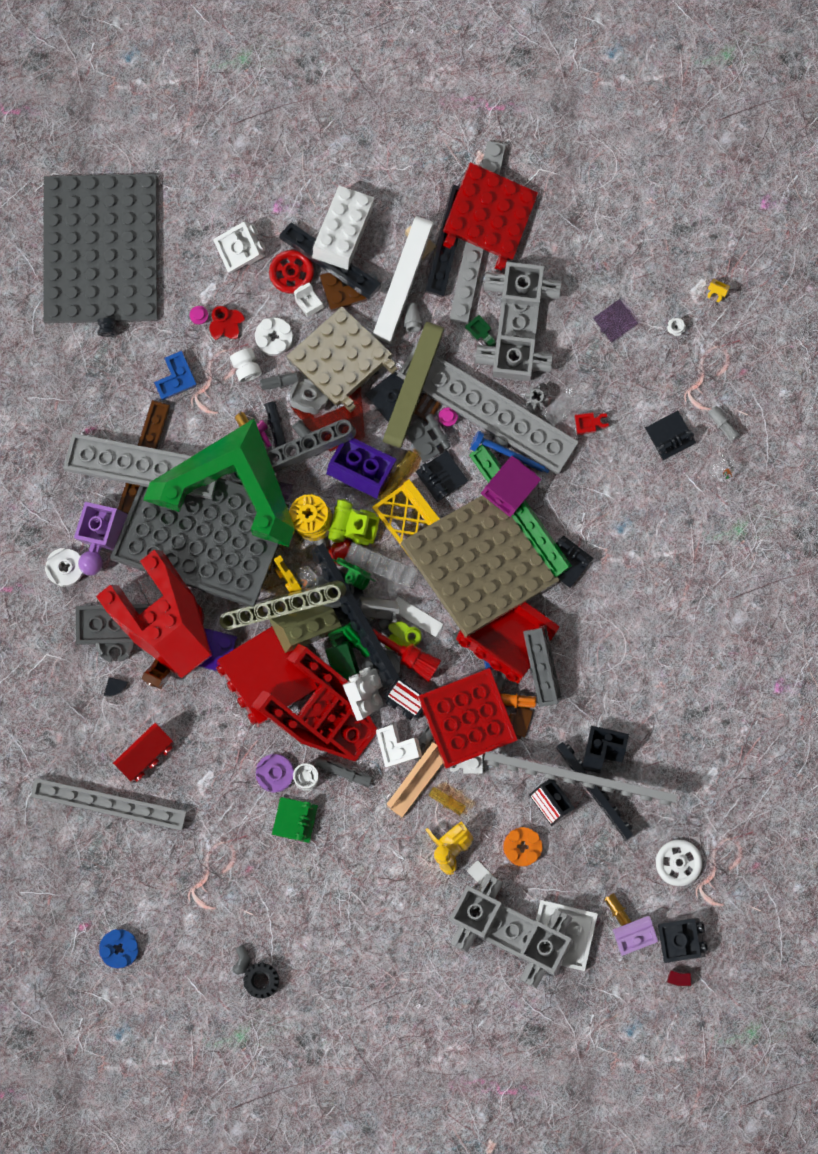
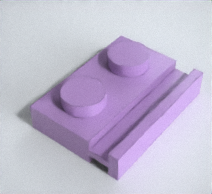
[613,916,658,956]

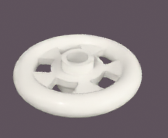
[656,840,702,886]

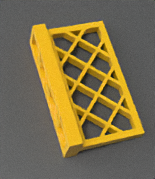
[372,479,440,563]

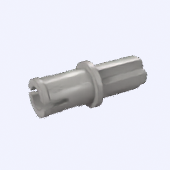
[708,406,739,441]

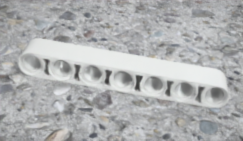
[373,216,434,344]

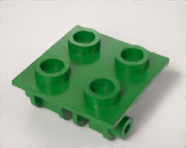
[332,557,376,590]
[272,797,318,843]

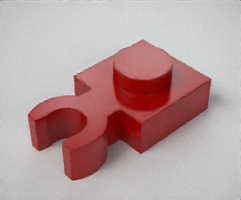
[574,412,609,435]

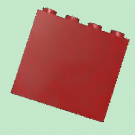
[456,602,560,684]
[216,626,318,728]

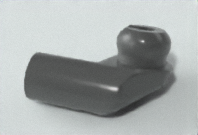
[233,945,250,975]

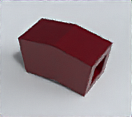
[666,970,691,986]

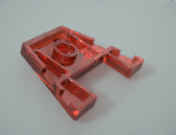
[291,386,365,453]

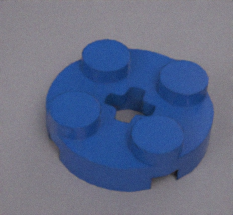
[99,929,139,969]

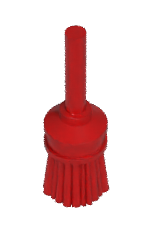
[373,629,441,682]

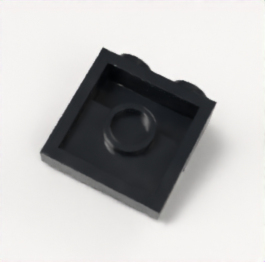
[658,918,708,963]

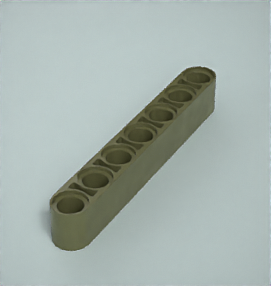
[383,321,445,448]
[219,581,346,630]

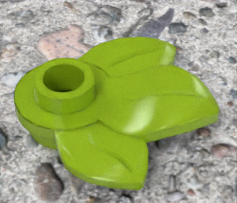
[385,621,422,650]

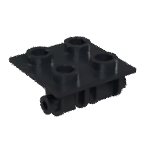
[645,410,696,460]
[415,450,468,502]
[556,535,594,588]

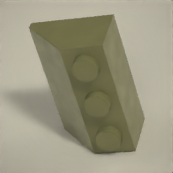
[269,605,341,653]

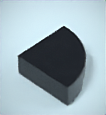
[104,677,128,697]

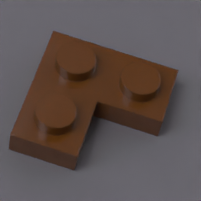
[319,272,367,312]

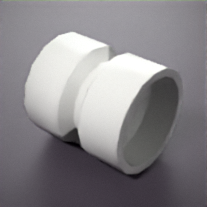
[230,348,262,383]
[293,763,319,791]

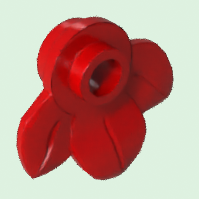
[209,306,245,340]

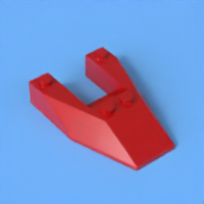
[96,549,212,678]
[252,644,378,761]

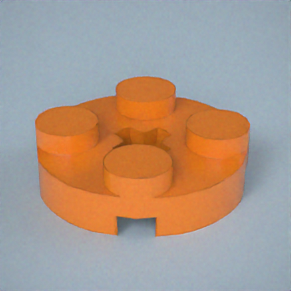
[503,827,542,867]

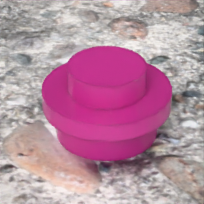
[189,306,208,325]
[438,407,457,427]

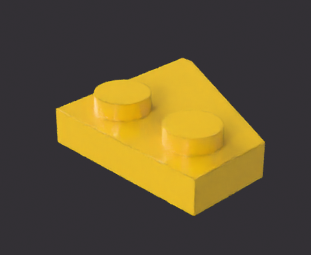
[274,555,302,593]

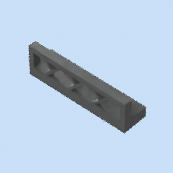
[523,625,562,707]

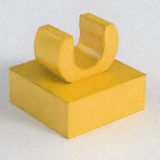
[708,278,730,303]

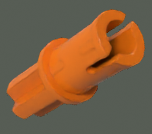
[500,693,536,709]

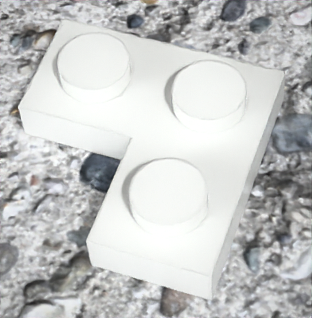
[376,725,422,767]

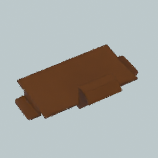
[509,707,533,739]

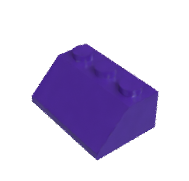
[326,438,396,499]

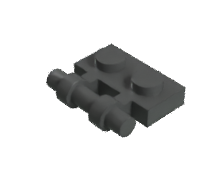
[407,414,451,463]

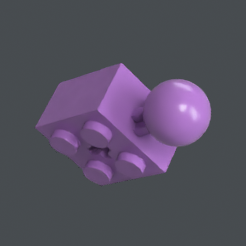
[74,502,128,576]

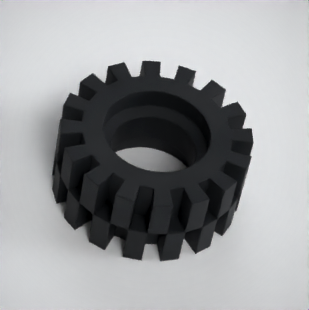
[243,963,279,999]

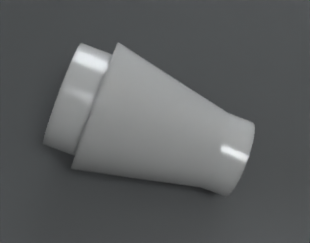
[404,303,423,332]

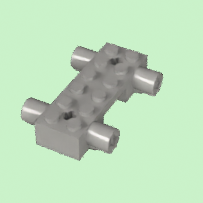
[475,262,561,381]
[449,874,573,989]

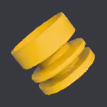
[289,494,333,541]

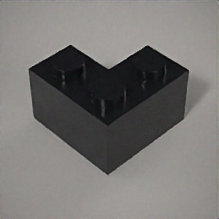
[582,725,629,773]

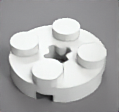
[255,318,293,356]
[45,548,84,587]

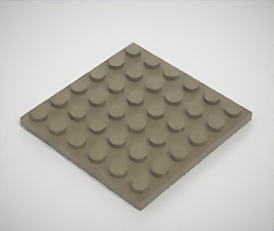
[401,495,559,637]

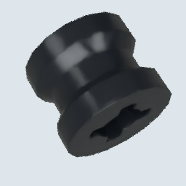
[97,318,116,337]

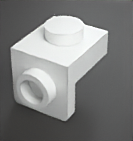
[294,283,324,317]

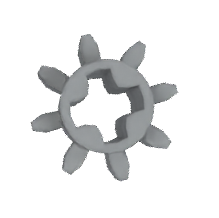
[525,386,548,410]

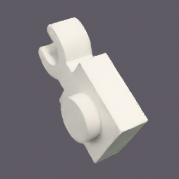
[449,755,483,774]

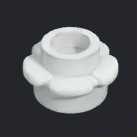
[667,318,686,336]

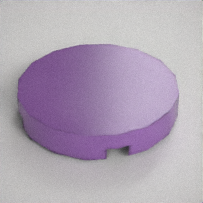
[256,754,294,793]

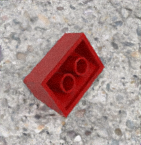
[113,722,174,784]

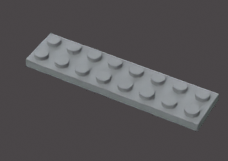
[63,433,217,499]

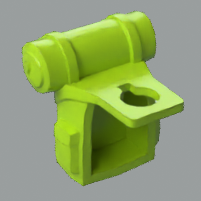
[328,499,380,546]

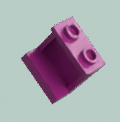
[481,456,541,518]

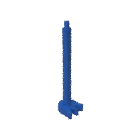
[470,431,549,473]

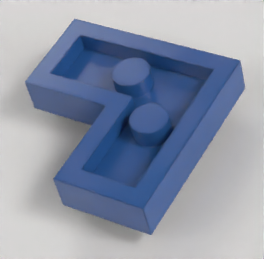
[154,351,197,401]

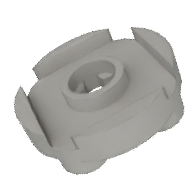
[290,379,328,415]

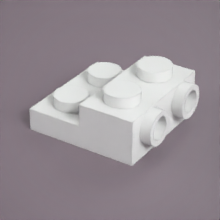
[213,222,266,273]
[343,667,384,721]

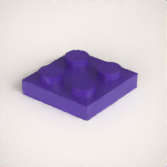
[198,628,237,672]

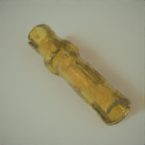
[378,450,419,500]

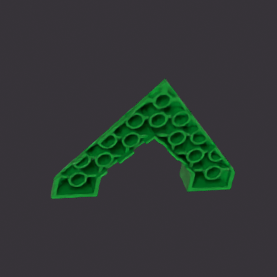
[143,419,295,547]

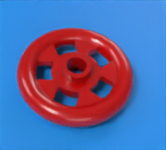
[269,250,314,294]

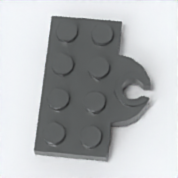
[76,604,152,663]

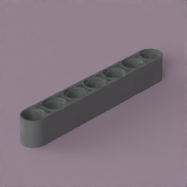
[231,419,356,485]

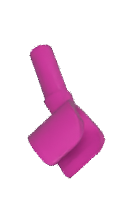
[257,420,272,448]

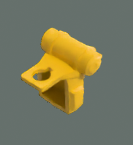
[425,821,473,875]

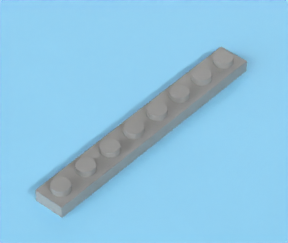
[31,778,187,831]

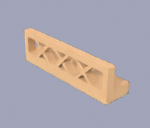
[386,742,443,818]

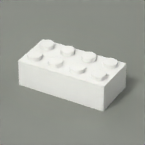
[312,186,374,270]

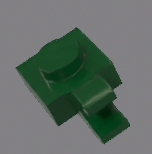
[465,315,496,347]

